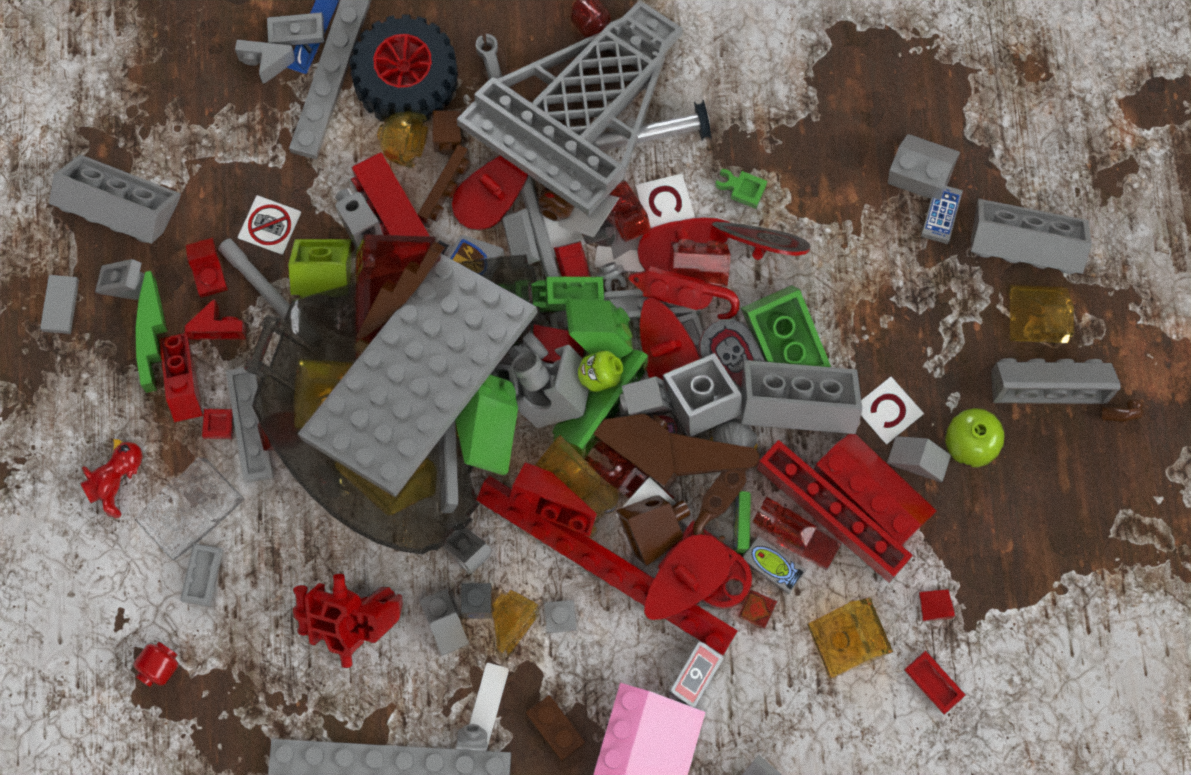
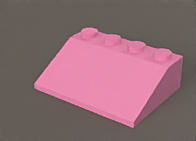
[593,683,705,775]

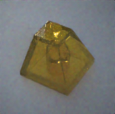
[1009,285,1074,343]
[492,589,540,662]

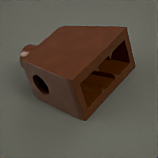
[616,495,691,566]

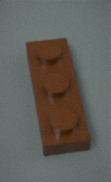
[417,144,471,228]

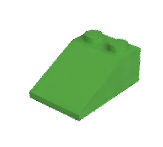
[740,285,831,367]
[455,374,518,475]

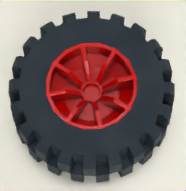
[350,14,458,126]

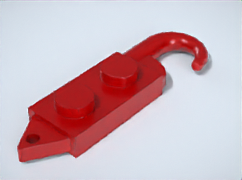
[628,266,740,319]

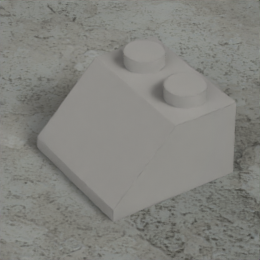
[888,134,960,200]
[663,353,742,437]

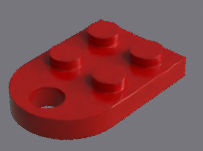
[657,520,752,609]

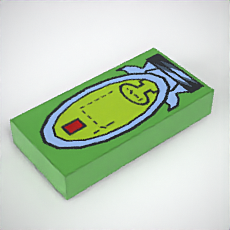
[733,491,751,555]

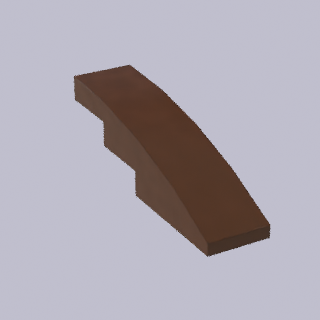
[356,242,445,339]

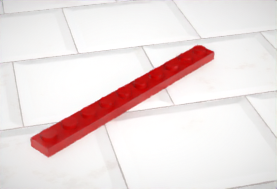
[476,475,738,655]

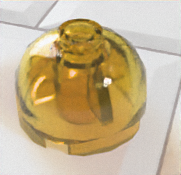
[377,110,428,168]

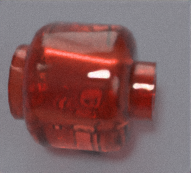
[571,0,611,38]

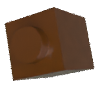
[433,111,462,155]

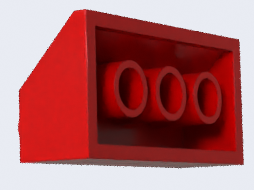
[813,434,937,546]

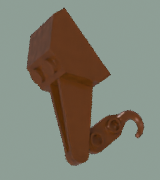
[593,414,759,543]

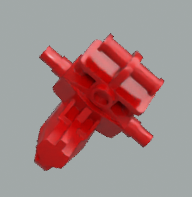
[293,573,403,668]

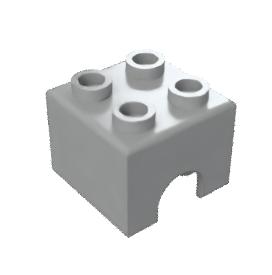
[516,345,589,428]

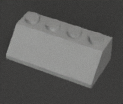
[49,155,181,244]
[971,199,1092,274]
[991,358,1120,404]
[741,360,862,434]

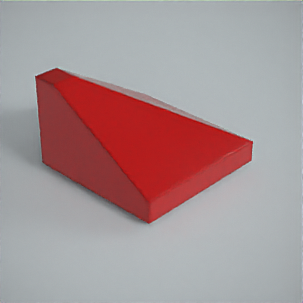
[919,589,955,622]

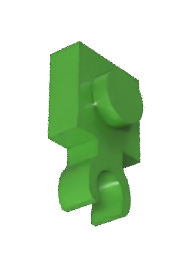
[715,169,768,209]

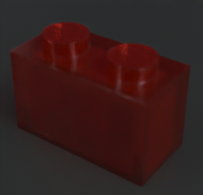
[668,239,731,287]

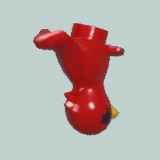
[80,439,143,518]

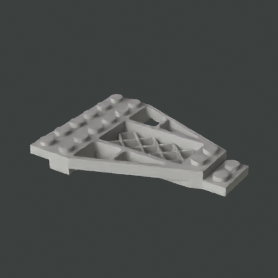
[457,0,683,216]

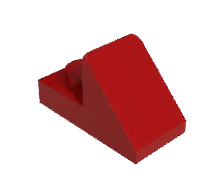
[186,237,228,298]
[185,299,247,340]

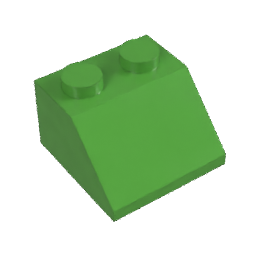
[565,299,633,360]

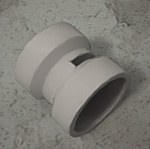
[508,332,549,359]
[511,350,549,392]

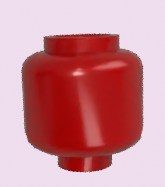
[133,641,179,687]

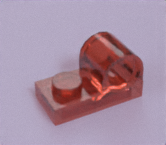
[609,181,651,242]

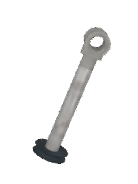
[579,100,711,151]

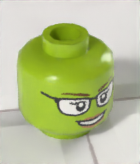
[578,351,623,392]

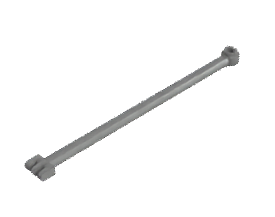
[476,34,569,331]

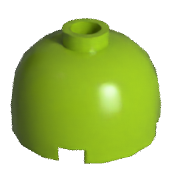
[945,408,1004,467]

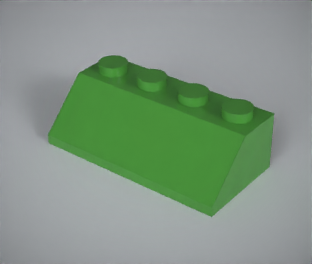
[552,349,648,463]

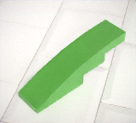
[136,271,168,393]
[497,277,604,313]

